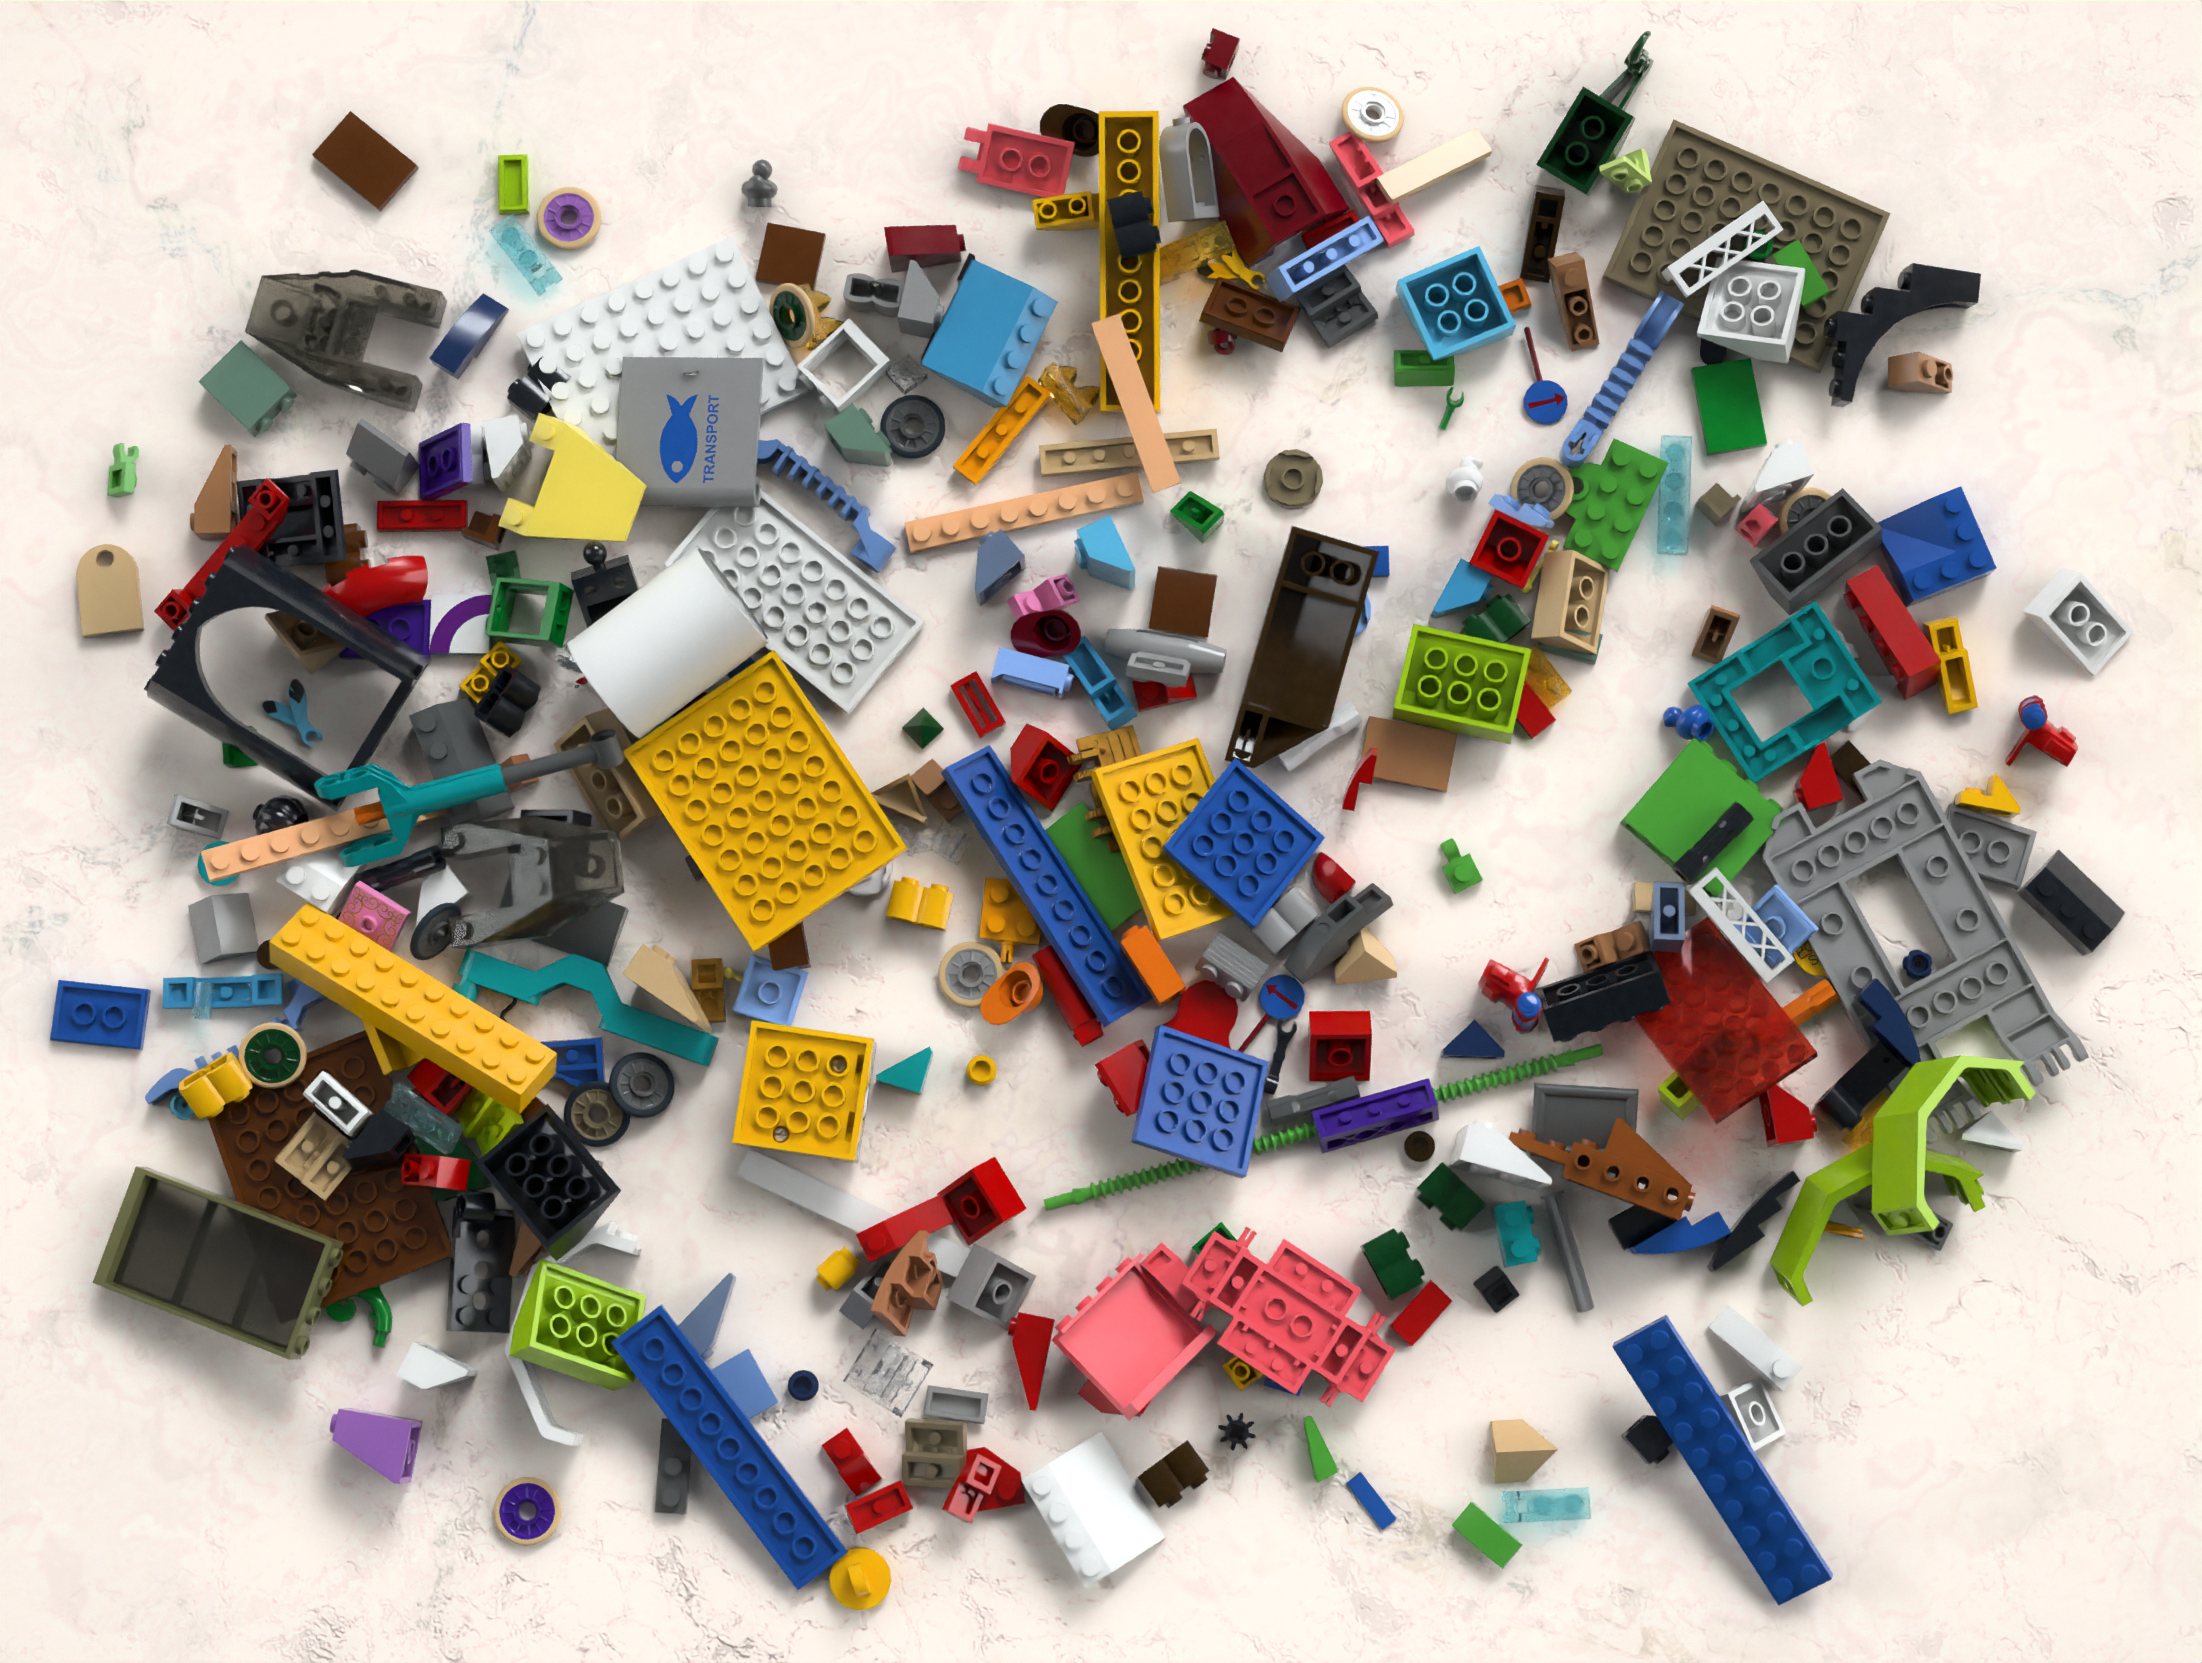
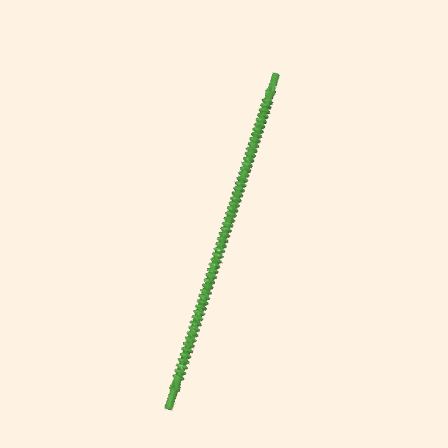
[1043,1044,1603,1211]

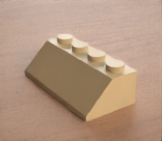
[554,708,664,847]

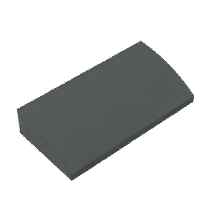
[494,869,629,967]

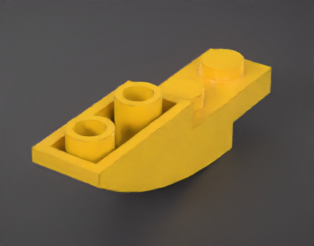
[1032,191,1099,231]

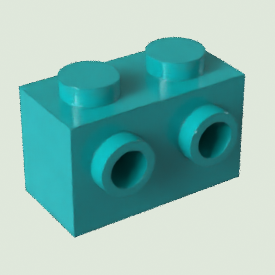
[1491,1200,1541,1268]

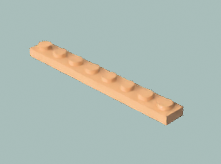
[904,472,1144,553]
[201,809,448,882]

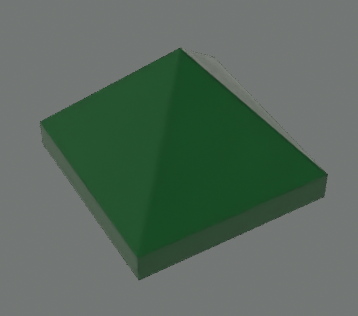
[902,707,944,750]

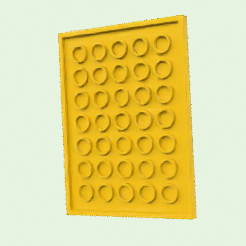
[623,650,909,952]

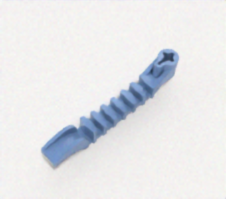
[757,439,896,573]
[145,978,328,1106]

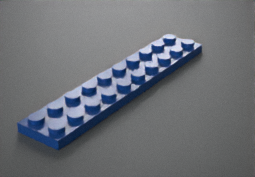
[941,745,1153,1028]
[611,1304,848,1590]
[1612,1314,1833,1606]

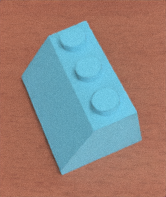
[1074,515,1135,590]

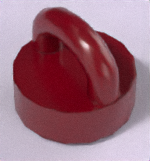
[1207,328,1238,355]

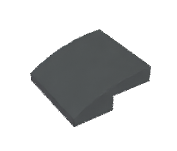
[1295,265,1378,348]

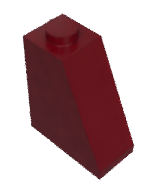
[884,225,966,273]

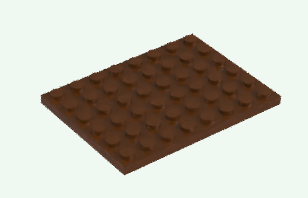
[207,1030,451,1324]

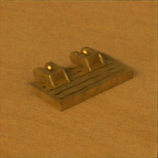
[1068,725,1142,853]

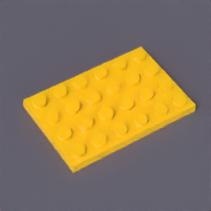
[1090,738,1236,942]

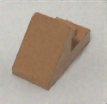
[911,759,964,823]

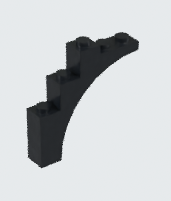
[1823,263,1981,407]

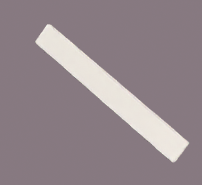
[736,1148,970,1278]

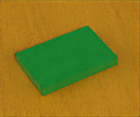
[1691,358,1767,456]

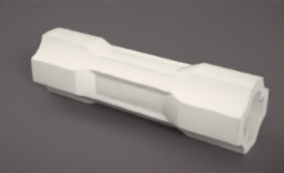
[1276,700,1363,772]

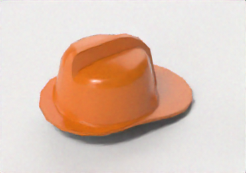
[980,962,1044,1025]

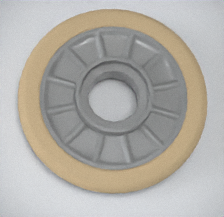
[938,941,1005,1008]

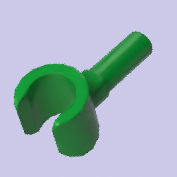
[1439,387,1464,430]

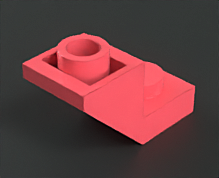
[1140,1242,1199,1314]

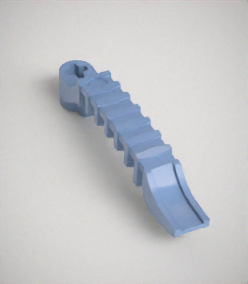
[1559,290,1684,469]

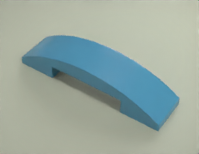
[163,974,283,1009]

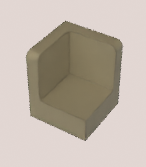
[1694,483,1741,526]

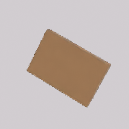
[1360,716,1458,793]

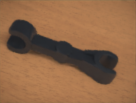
[1264,1018,1297,1095]

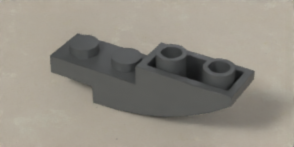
[1284,883,1394,984]

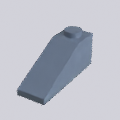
[678,1272,737,1362]

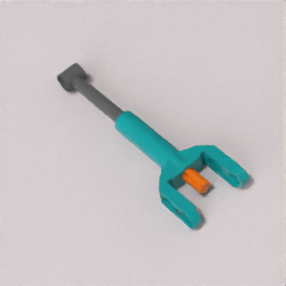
[314,729,625,867]

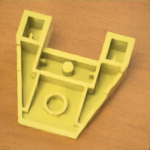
[498,413,647,542]

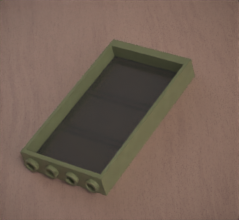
[92,1166,344,1360]

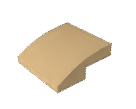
[274,1112,351,1200]

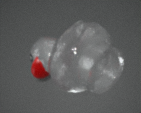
[554,637,588,690]

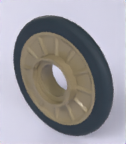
[564,1081,631,1147]

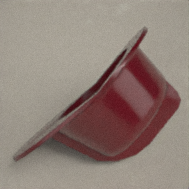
[1011,609,1081,658]

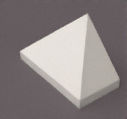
[1955,1111,2023,1153]

